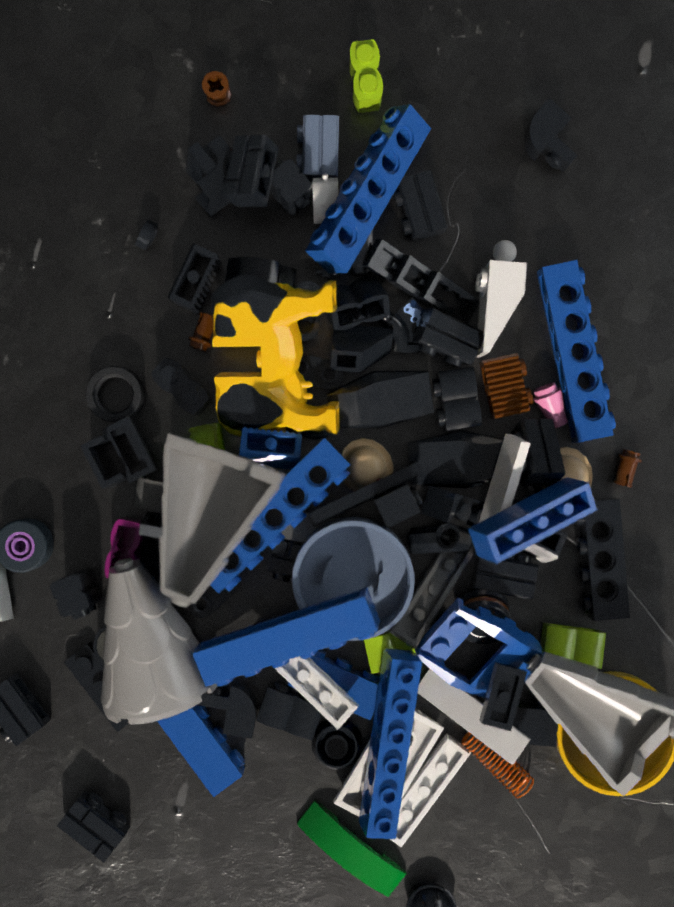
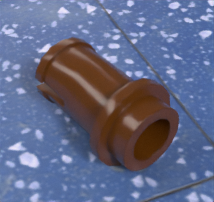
[188,312,214,352]
[613,449,642,488]

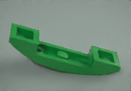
[297,800,406,897]

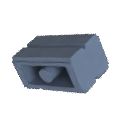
[297,115,339,182]

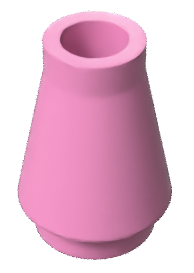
[533,382,568,428]

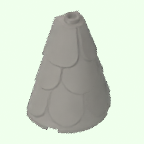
[160,434,285,607]
[101,558,217,725]
[525,652,674,796]

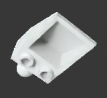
[475,240,527,358]

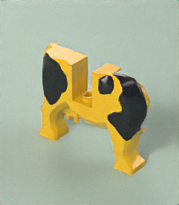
[211,274,340,440]

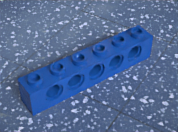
[305,104,431,273]
[537,260,616,443]
[210,438,351,593]
[358,648,422,839]

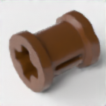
[202,71,231,107]

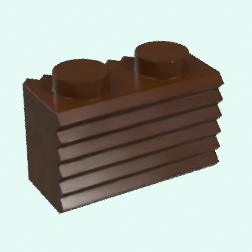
[479,353,533,419]

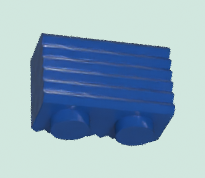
[239,427,302,470]

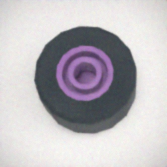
[0,518,54,573]

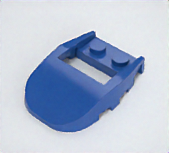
[415,598,542,698]

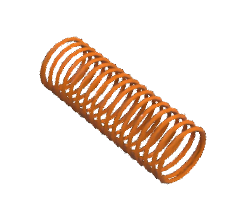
[462,732,534,798]

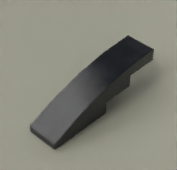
[362,239,480,324]

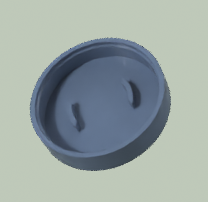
[292,517,415,641]

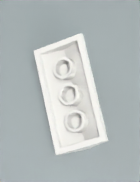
[333,708,444,816]

